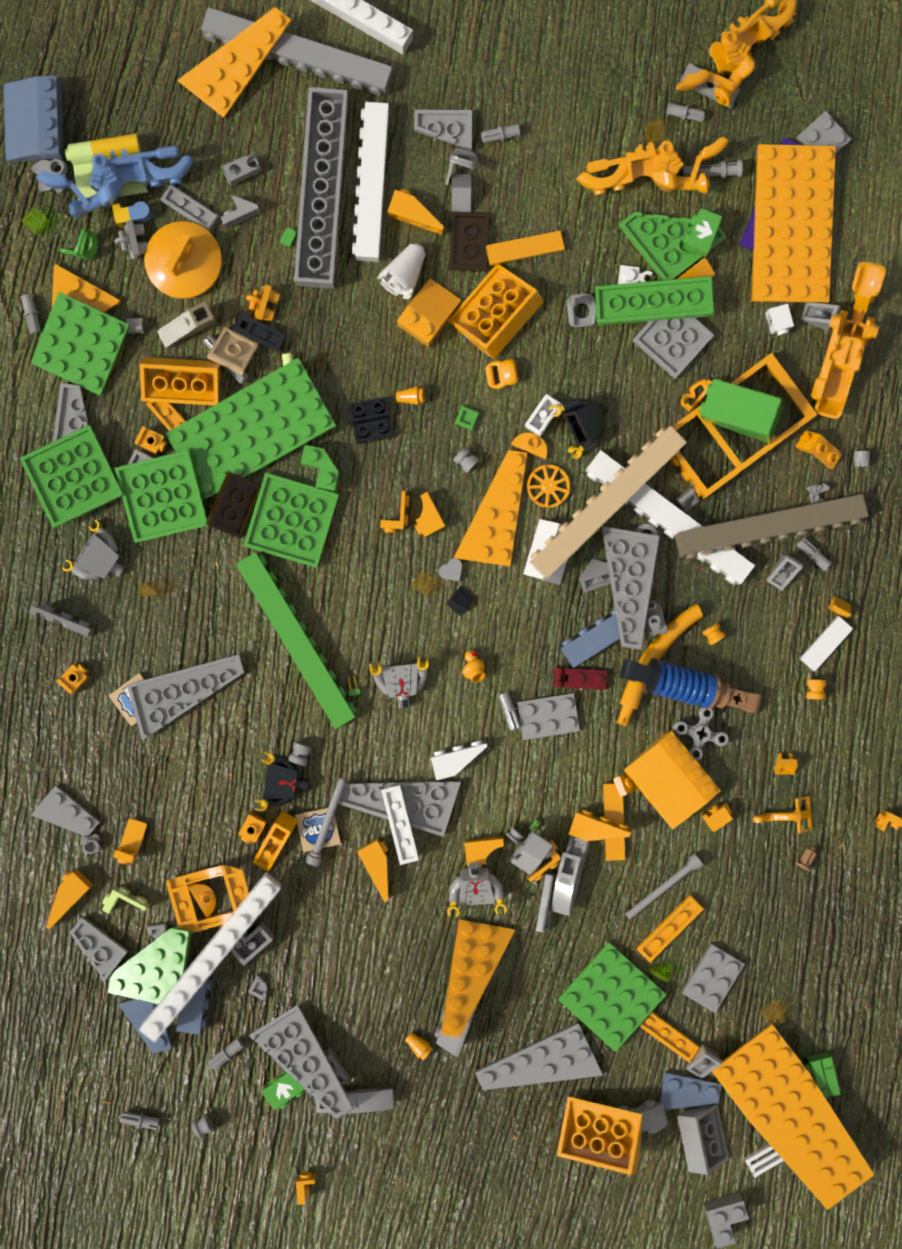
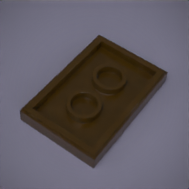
[449,211,490,272]
[206,471,261,539]

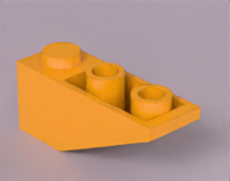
[569,809,633,841]

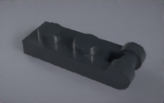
[230,312,287,353]

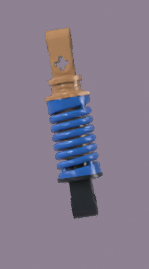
[619,658,762,714]

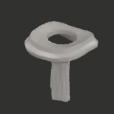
[445,148,478,185]
[567,294,596,327]

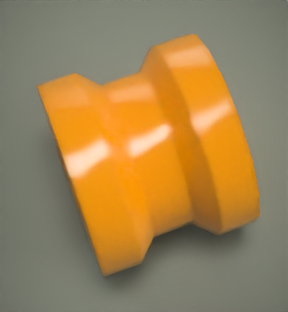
[702,623,726,645]

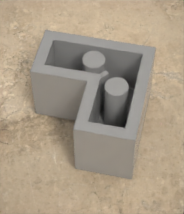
[230,921,275,966]
[703,1192,749,1248]

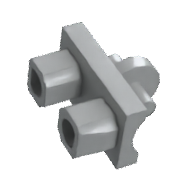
[114,220,148,260]
[645,600,668,638]

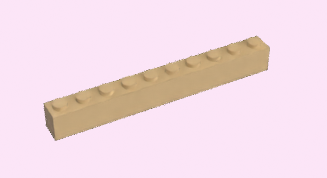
[529,426,687,579]

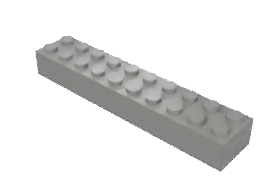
[294,87,349,289]

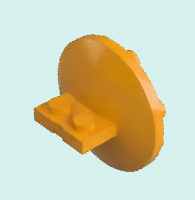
[144,221,222,299]

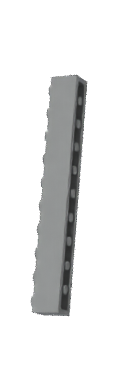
[201,7,393,95]

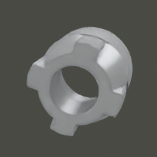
[126,318,144,334]
[854,451,870,467]

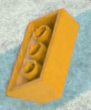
[140,357,222,405]

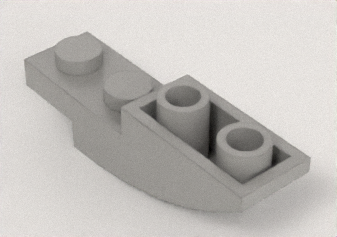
[551,835,590,916]
[316,1088,394,1114]

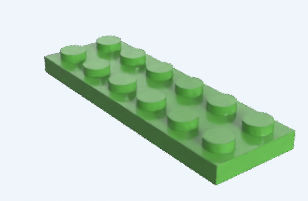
[595,276,714,326]

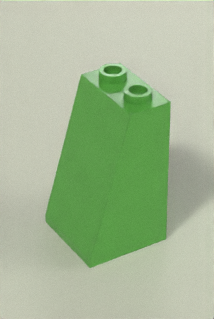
[699,379,783,444]

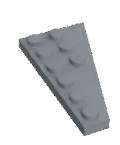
[53,383,105,506]
[602,526,659,650]
[127,654,245,740]
[338,781,461,837]
[249,1005,355,1119]
[475,1022,603,1090]

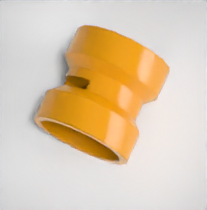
[806,679,827,700]

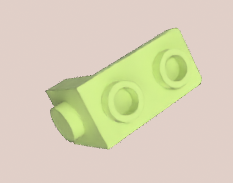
[102,886,150,914]

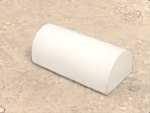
[525,394,562,437]

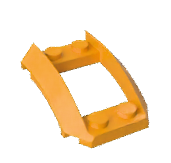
[166,865,249,933]

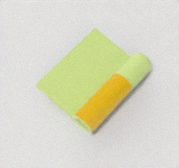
[65,133,148,200]

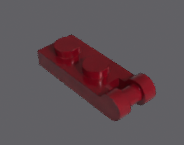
[552,668,607,690]

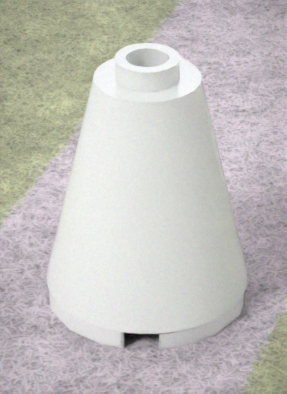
[378,243,426,299]

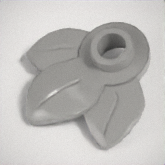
[31,159,68,193]

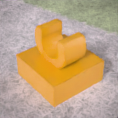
[774,753,798,775]

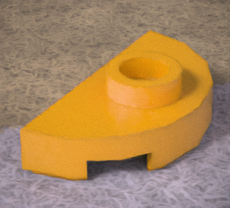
[511,432,547,460]
[187,883,216,918]

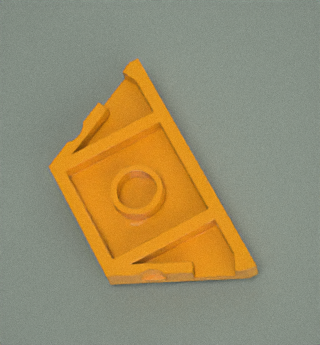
[52,264,121,313]

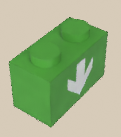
[683,208,722,257]
[261,1071,306,1111]

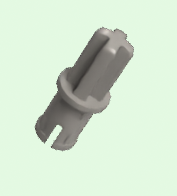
[666,102,705,122]
[481,124,520,143]
[21,294,41,334]
[797,538,832,571]
[498,692,521,731]
[208,1037,245,1070]
[120,1112,160,1131]

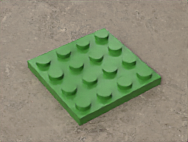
[31,292,131,396]
[20,425,124,528]
[114,450,208,543]
[243,473,339,568]
[558,941,666,1052]

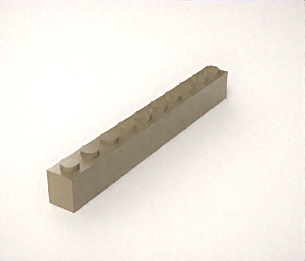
[675,494,868,560]

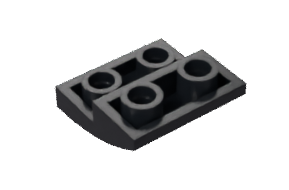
[349,397,394,445]

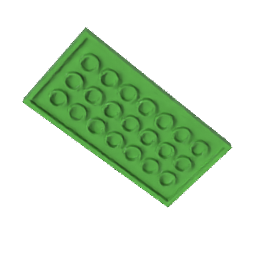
[165,358,337,501]

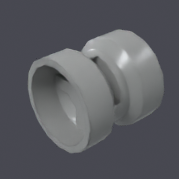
[453,447,480,473]
[288,742,312,766]

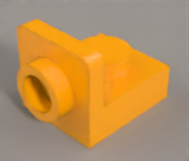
[613,773,639,797]
[876,810,902,831]
[296,1171,316,1205]

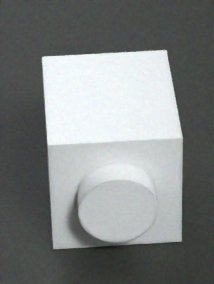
[765,304,794,336]

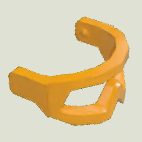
[681,379,712,412]

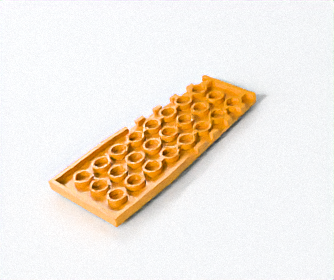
[712,1023,874,1209]

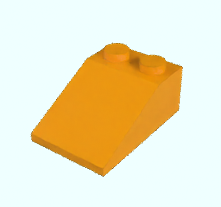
[397,278,462,348]

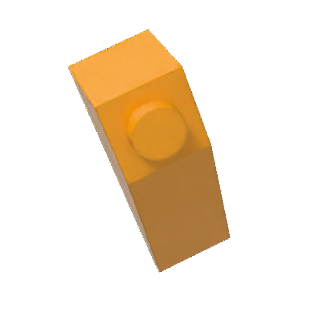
[388,189,444,235]
[252,811,299,872]
[357,838,389,902]
[46,869,93,929]

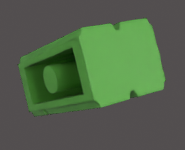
[805,1052,841,1098]

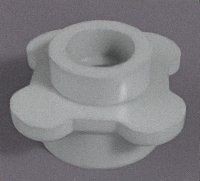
[80,834,101,854]

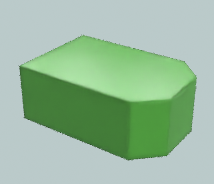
[279,228,297,248]

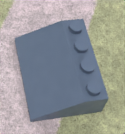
[4,76,64,162]

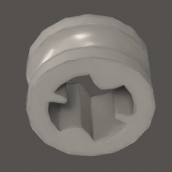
[506,827,525,845]

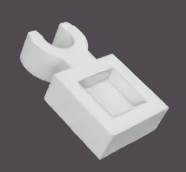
[618,265,652,284]

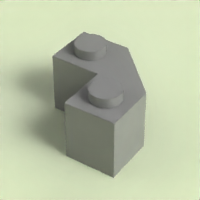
[510,830,553,875]
[618,1100,668,1134]

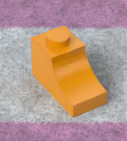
[415,492,445,538]
[465,836,504,867]

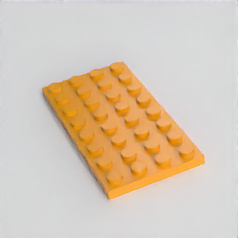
[751,144,836,304]

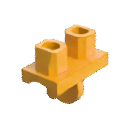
[245,284,280,321]

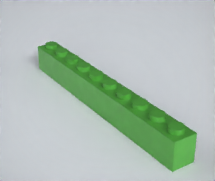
[236,552,357,729]

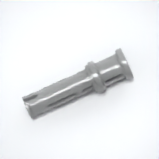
[683,159,743,179]

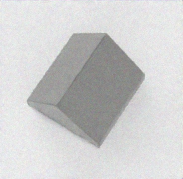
[675,488,700,513]

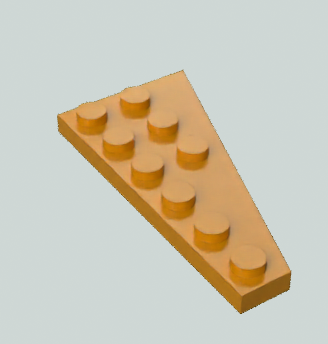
[177,7,292,118]
[454,450,527,567]
[441,919,515,1038]

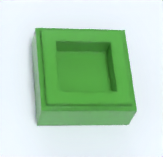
[455,406,479,431]

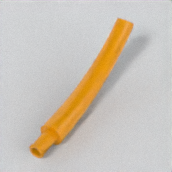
[616,604,703,727]

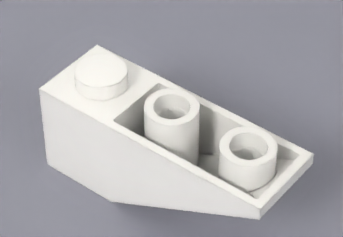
[431,740,487,780]

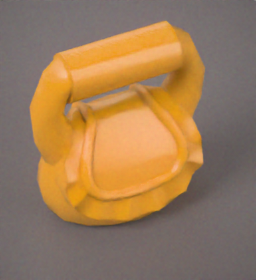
[485,359,519,389]

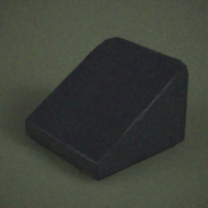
[446,586,475,615]

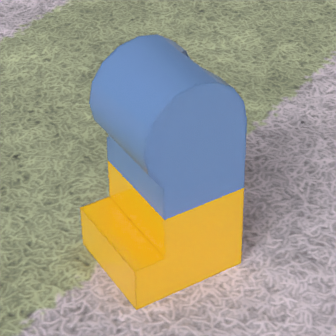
[112,202,152,228]

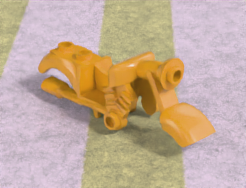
[676,0,798,106]
[576,137,729,195]
[811,262,886,419]

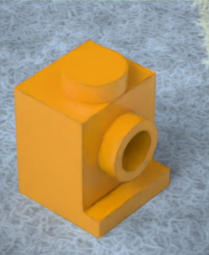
[135,426,167,455]
[56,664,90,694]
[700,803,733,832]
[239,812,268,844]

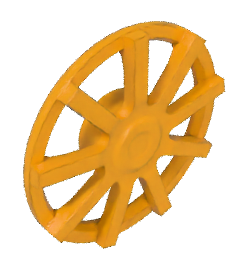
[527,465,570,508]

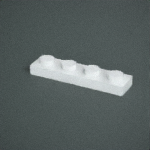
[381,785,419,865]

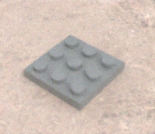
[632,318,714,379]

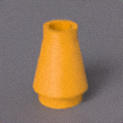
[396,386,425,405]
[405,1032,433,1060]

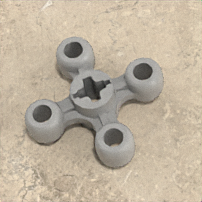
[672,707,729,761]

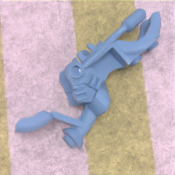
[37,146,194,220]

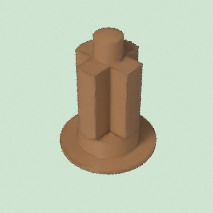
[796,847,817,872]

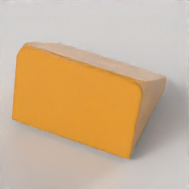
[828,596,851,617]

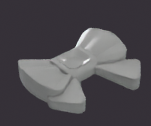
[807,483,830,505]

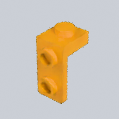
[795,430,842,470]
[380,490,409,533]
[113,818,147,865]
[528,838,561,882]

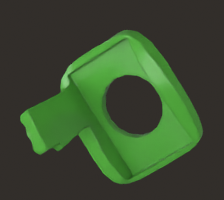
[59,228,98,261]

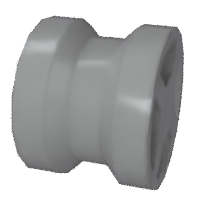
[191,1114,214,1139]

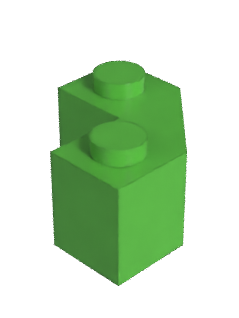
[301,445,340,493]

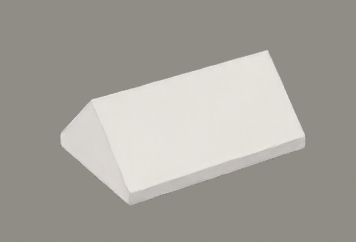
[523,519,567,585]

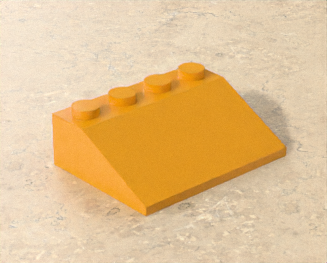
[447,264,544,360]
[624,731,721,829]
[557,1097,643,1175]

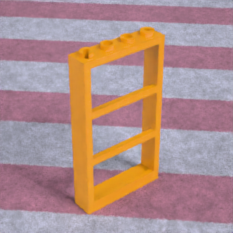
[670,353,817,499]

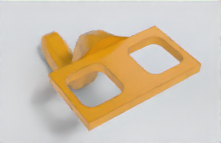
[753,796,813,833]

